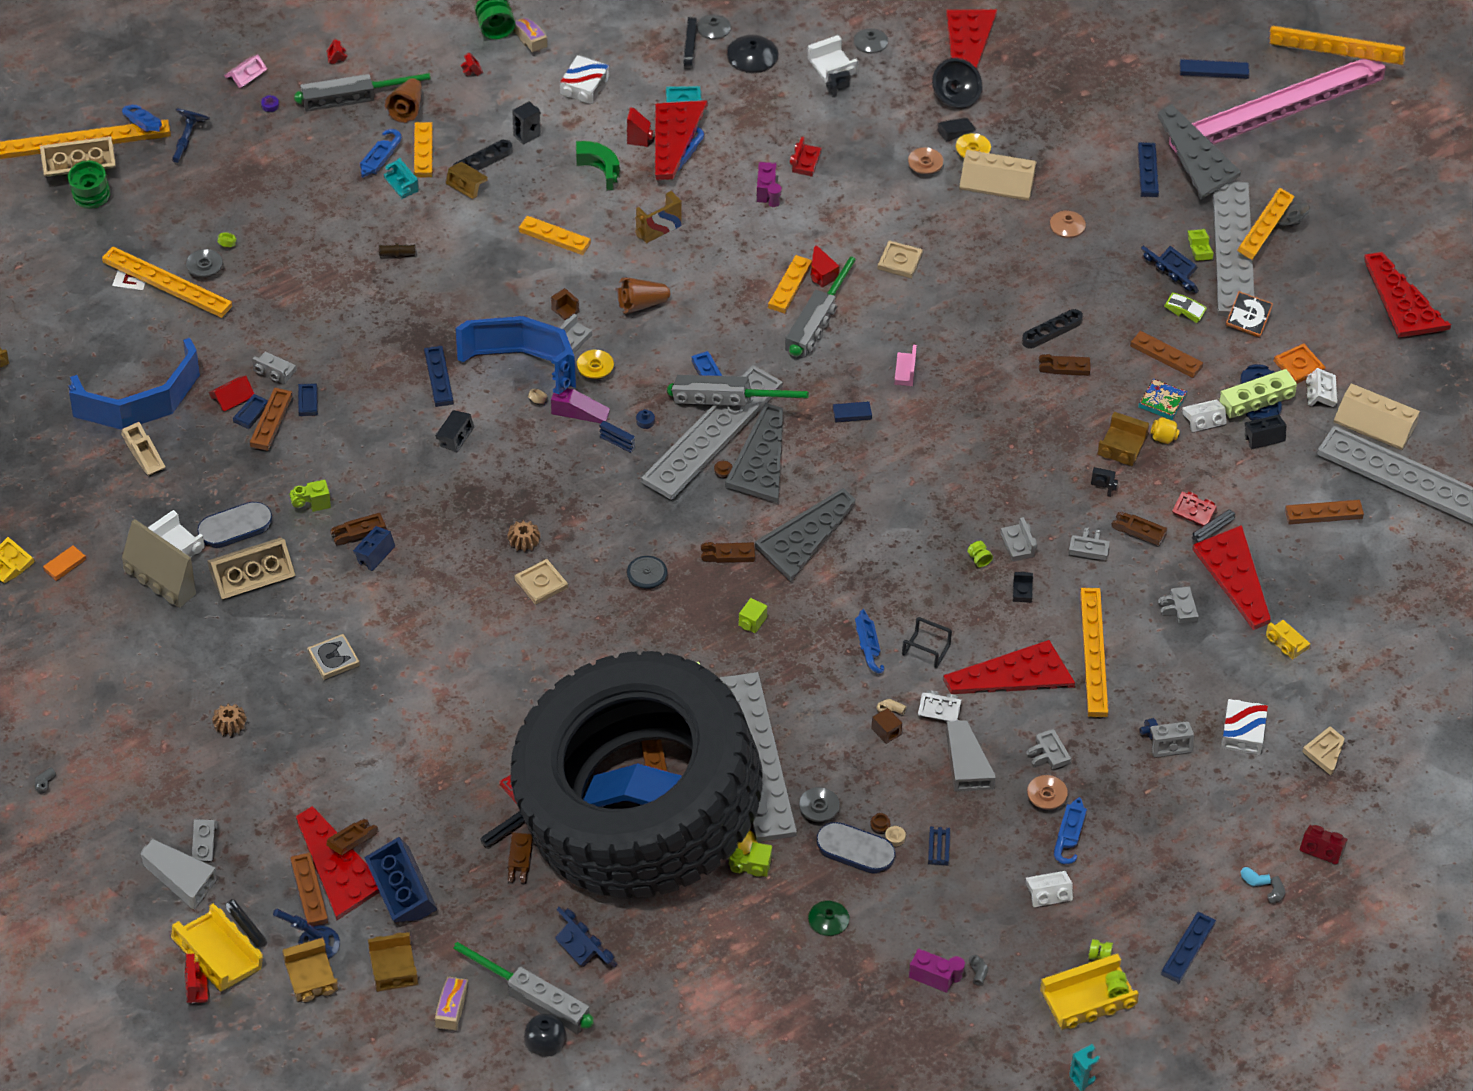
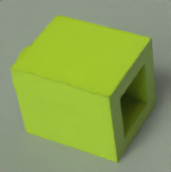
[739,598,767,633]

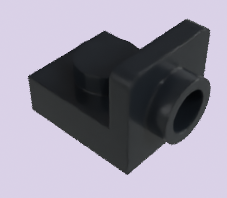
[826,70,850,97]
[1091,467,1118,497]
[1013,572,1033,603]

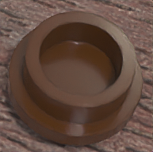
[714,461,733,478]
[870,813,891,833]

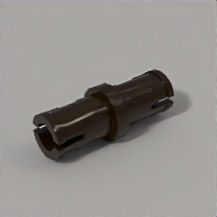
[379,243,416,257]

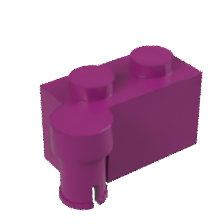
[756,162,782,207]
[909,948,965,993]

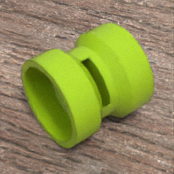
[967,541,993,568]
[1088,939,1113,960]
[1106,970,1129,999]

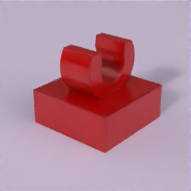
[326,39,347,64]
[460,52,483,76]

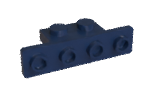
[1141,245,1199,293]
[555,907,618,967]

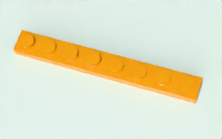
[1270,26,1405,65]
[102,246,232,318]
[1080,588,1108,717]

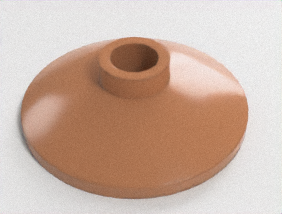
[908,148,943,174]
[1050,211,1086,238]
[1027,775,1068,809]

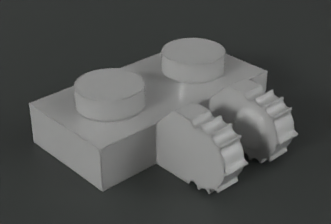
[1069,528,1110,560]
[1158,587,1198,623]
[1026,729,1071,769]

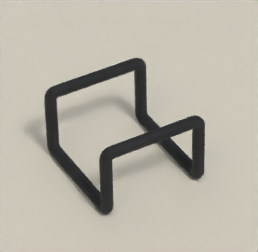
[902,617,952,668]

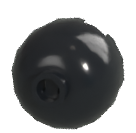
[524,1013,566,1057]

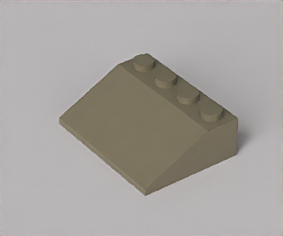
[122,519,196,608]

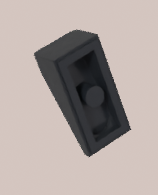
[937,118,976,142]

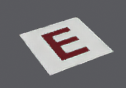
[112,270,146,290]

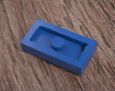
[691,351,722,376]

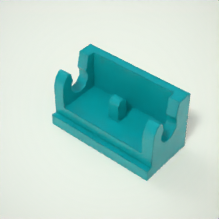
[384,158,419,199]
[1069,1044,1100,1091]

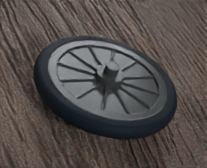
[627,556,668,589]

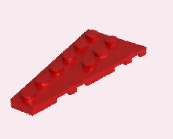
[946,9,997,69]
[655,100,708,180]
[1364,252,1451,338]
[1192,525,1271,630]
[943,640,1075,694]
[296,806,380,921]

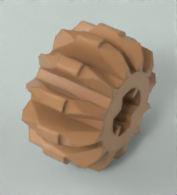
[508,520,540,553]
[212,703,247,737]

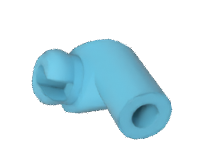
[1241,867,1271,886]

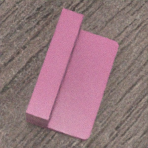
[224,55,267,88]
[894,345,917,386]

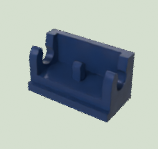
[353,526,395,571]

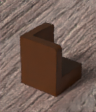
[551,288,579,320]
[871,708,903,744]

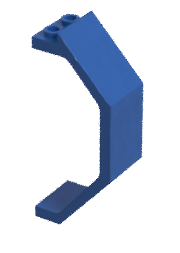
[456,316,576,394]
[68,338,200,430]
[583,764,682,807]

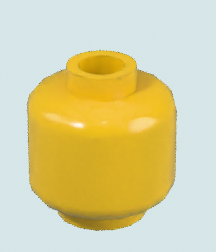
[1150,417,1179,444]

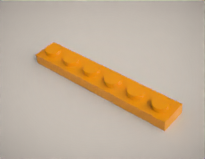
[1237,187,1295,260]

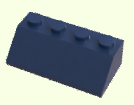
[364,837,438,922]

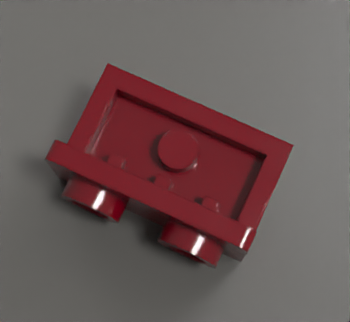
[1299,825,1348,864]

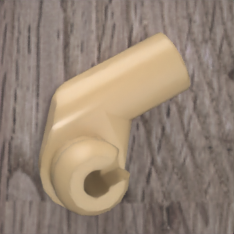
[877,699,907,715]

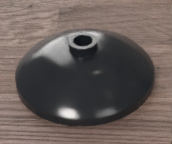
[727,35,778,73]
[932,58,982,108]

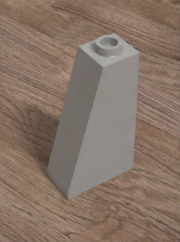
[946,720,995,791]
[141,839,217,910]

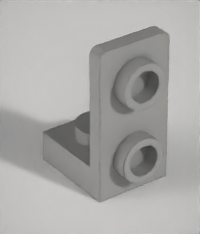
[192,819,218,861]

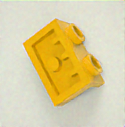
[1266,620,1311,660]

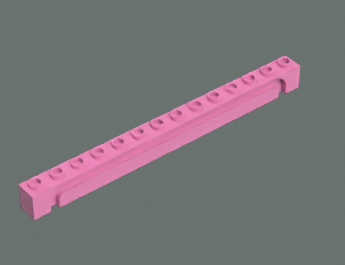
[1169,59,1386,153]

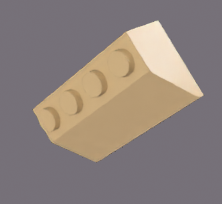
[40,137,116,177]
[959,150,1036,201]
[1334,383,1420,450]
[207,538,295,599]

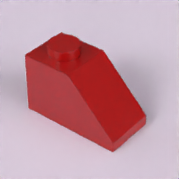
[627,107,654,147]
[810,245,840,288]

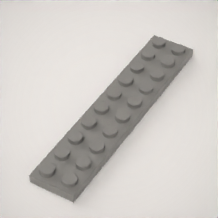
[1213,182,1254,316]
[641,365,783,500]
[1317,426,1473,524]
[719,672,797,842]

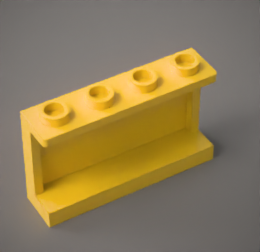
[171,903,263,992]
[1040,953,1139,1030]

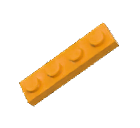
[414,122,432,178]
[519,216,591,255]
[768,255,812,314]

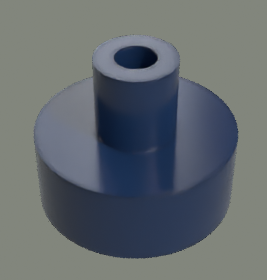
[636,409,655,429]
[1139,718,1158,739]

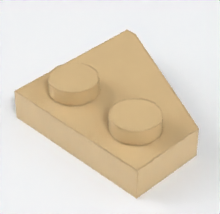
[1302,727,1345,775]

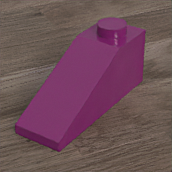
[551,386,610,423]

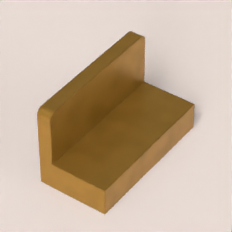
[445,162,488,199]

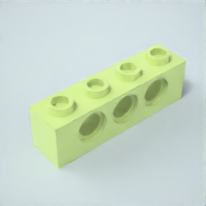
[1219,369,1297,418]

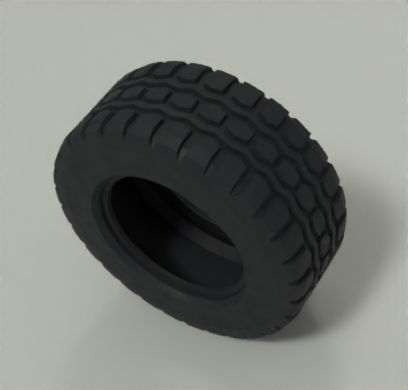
[510,651,763,899]

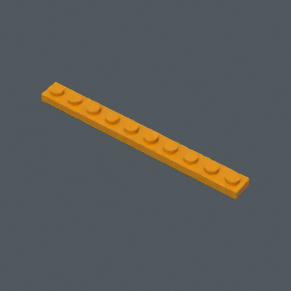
[0,119,171,159]

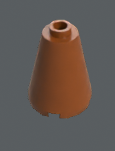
[385,79,422,123]
[618,277,670,314]

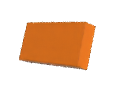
[43,545,86,581]

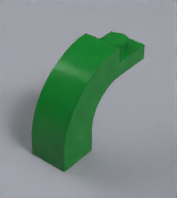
[576,141,620,191]

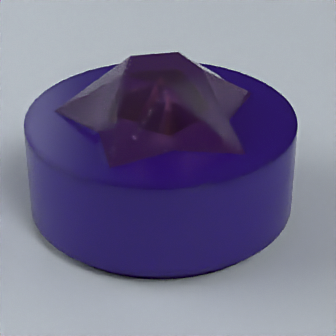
[261,95,279,112]

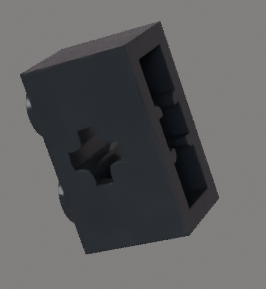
[512,101,541,145]

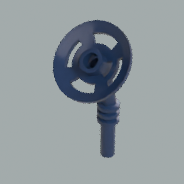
[172,108,210,163]
[273,908,340,959]

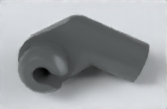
[34,767,56,793]
[1267,876,1286,904]
[969,955,988,986]

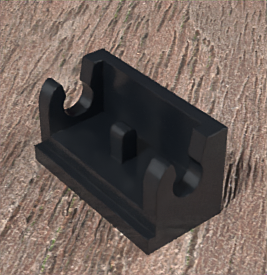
[435,410,474,453]
[1244,414,1287,449]

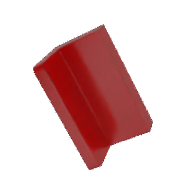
[208,375,255,411]

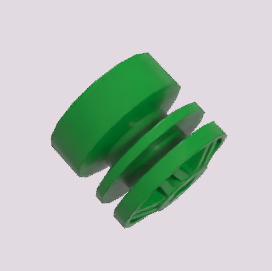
[475,0,516,40]
[68,160,110,209]

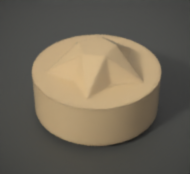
[528,389,548,404]
[885,826,906,847]

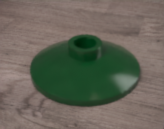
[808,901,849,936]

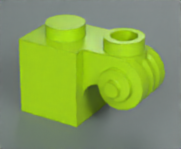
[289,479,331,512]
[729,842,772,877]

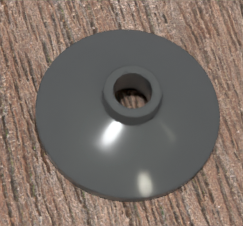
[697,14,731,39]
[854,28,888,53]
[1277,204,1310,226]
[186,249,223,277]
[799,787,840,822]

